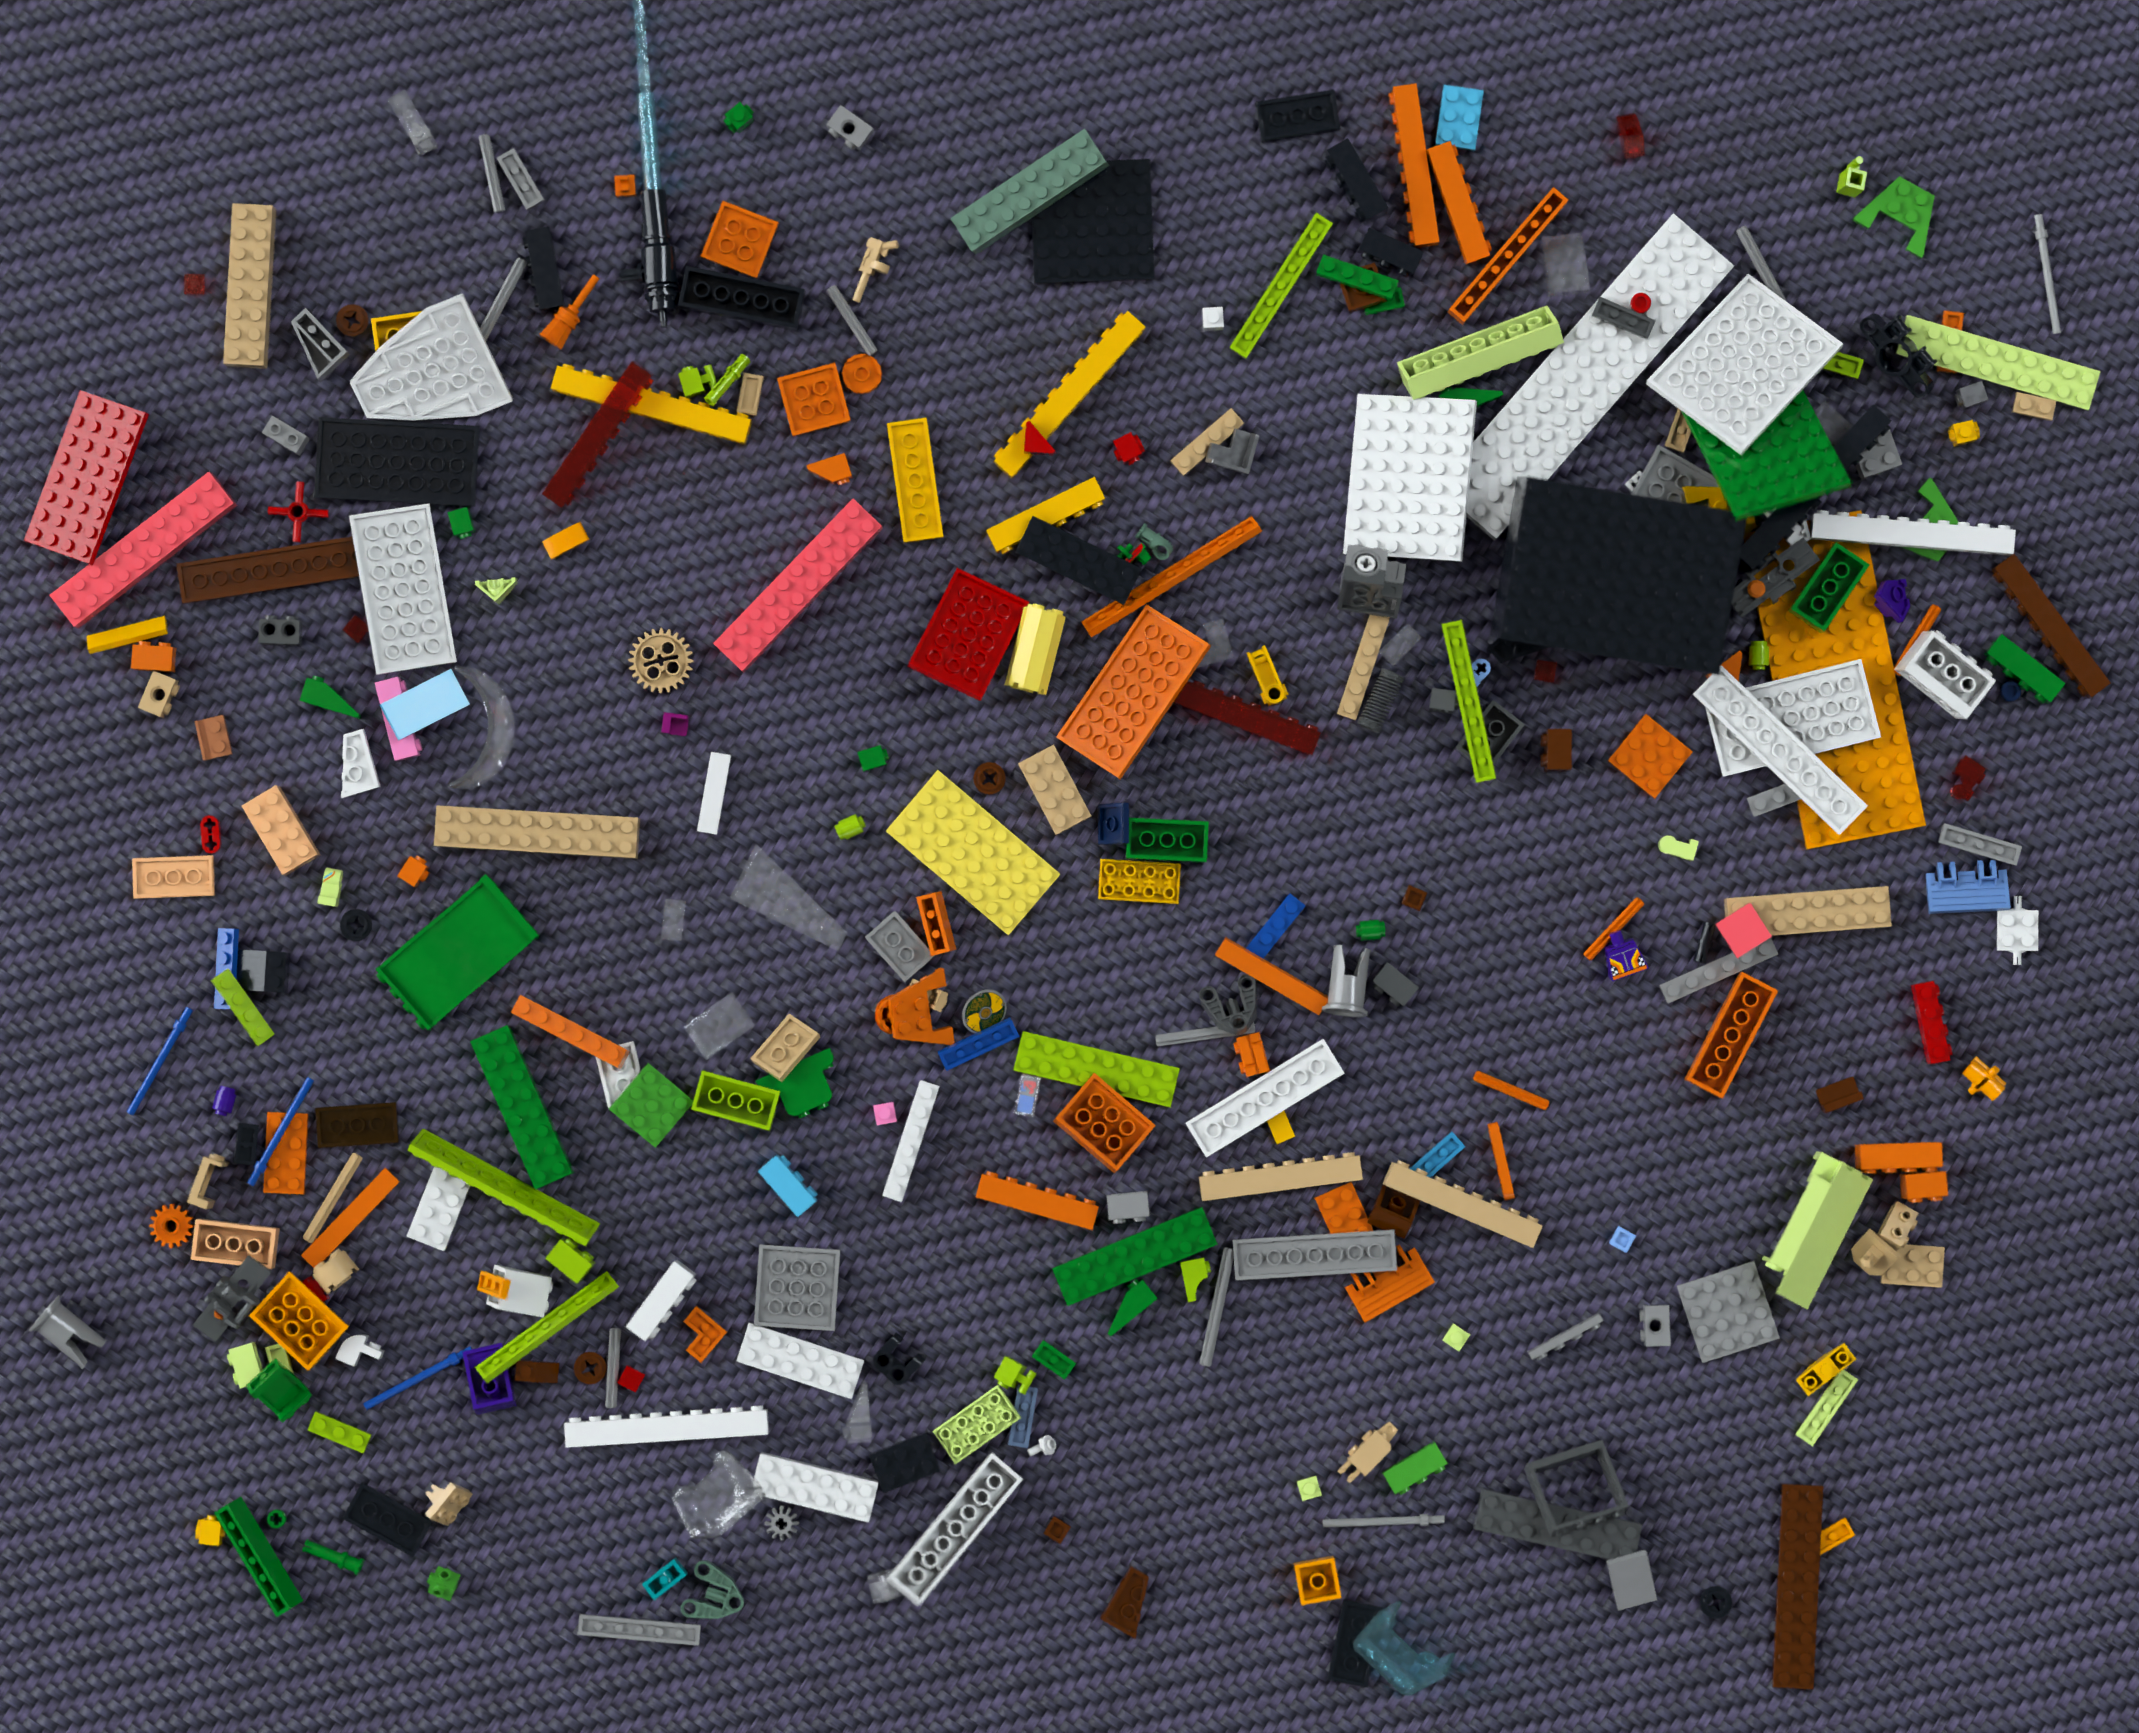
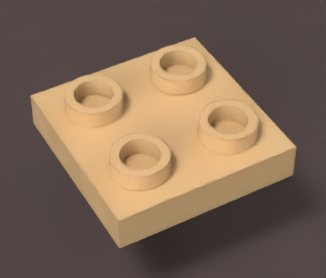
[425,1482,473,1526]

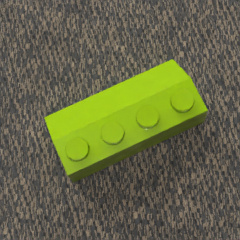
[691,1070,780,1131]

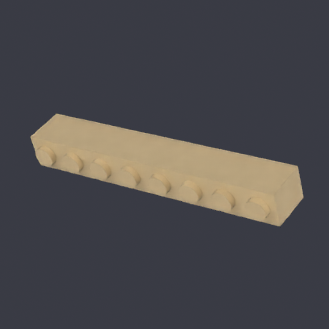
[1199,1152,1363,1201]
[1383,1160,1542,1248]

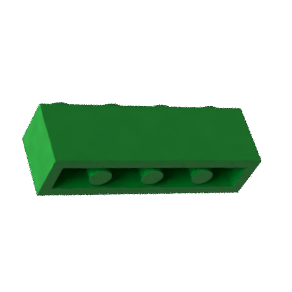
[1984,634,2066,704]

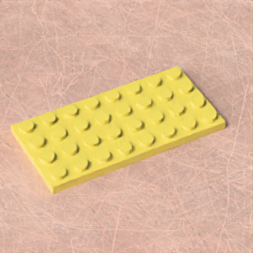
[886,770,1061,936]

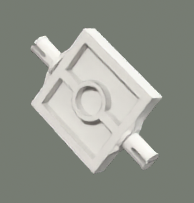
[1997,896,2038,965]

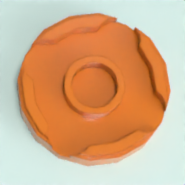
[842,354,882,394]

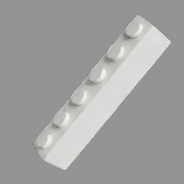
[882,1080,940,1202]

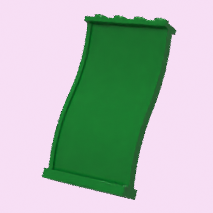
[376,874,540,1030]

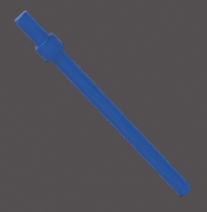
[126,1006,193,1115]
[247,1077,314,1186]
[363,1346,472,1410]

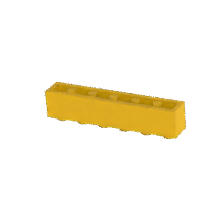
[986,477,1105,554]

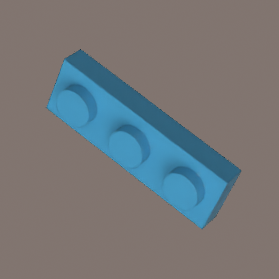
[1409,1131,1465,1178]

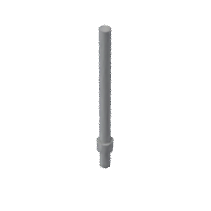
[2034,214,2061,334]
[1323,1514,1445,1527]

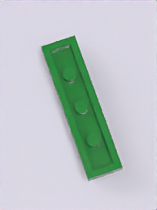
[1316,254,1399,301]

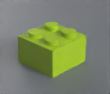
[545,1238,596,1284]

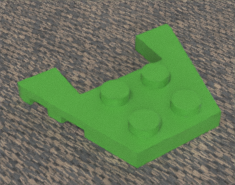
[1852,176,1935,259]
[1900,477,1958,562]

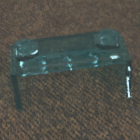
[1353,1601,1456,1696]

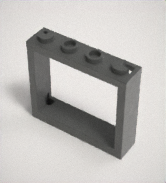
[1524,1440,1629,1537]

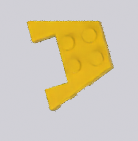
[1682,486,1757,533]

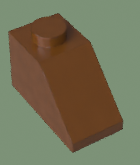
[515,1359,560,1383]

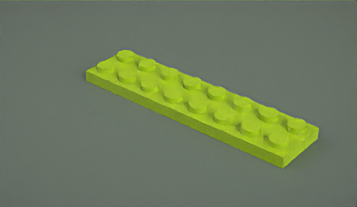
[1013,1031,1180,1108]

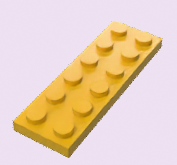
[887,417,943,543]

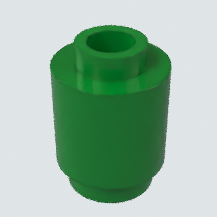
[1356,919,1385,941]

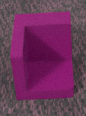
[661,712,689,736]

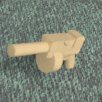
[852,237,899,303]

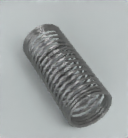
[1357,668,1405,733]

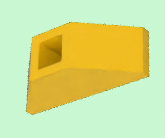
[1796,1343,1856,1396]

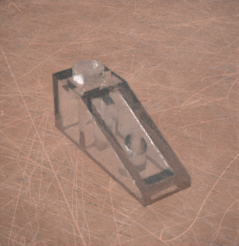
[842,1380,873,1444]

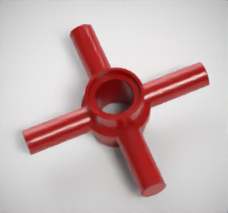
[268,482,329,543]

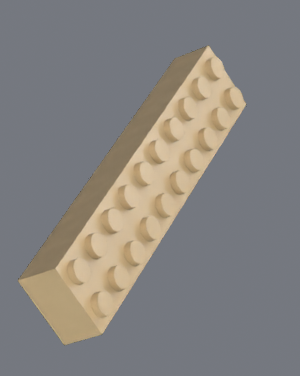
[434,805,640,859]

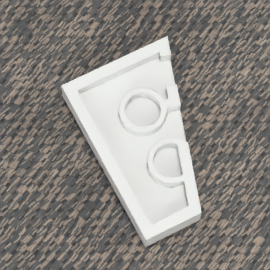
[341,729,381,798]

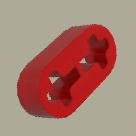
[200,815,222,854]

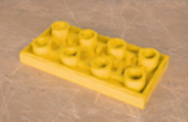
[1098,859,1181,904]

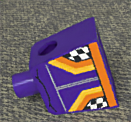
[1604,930,1649,981]

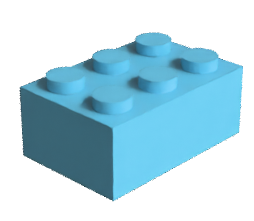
[758,1155,818,1217]

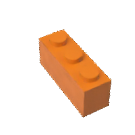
[916,891,956,956]

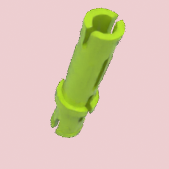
[704,354,751,406]

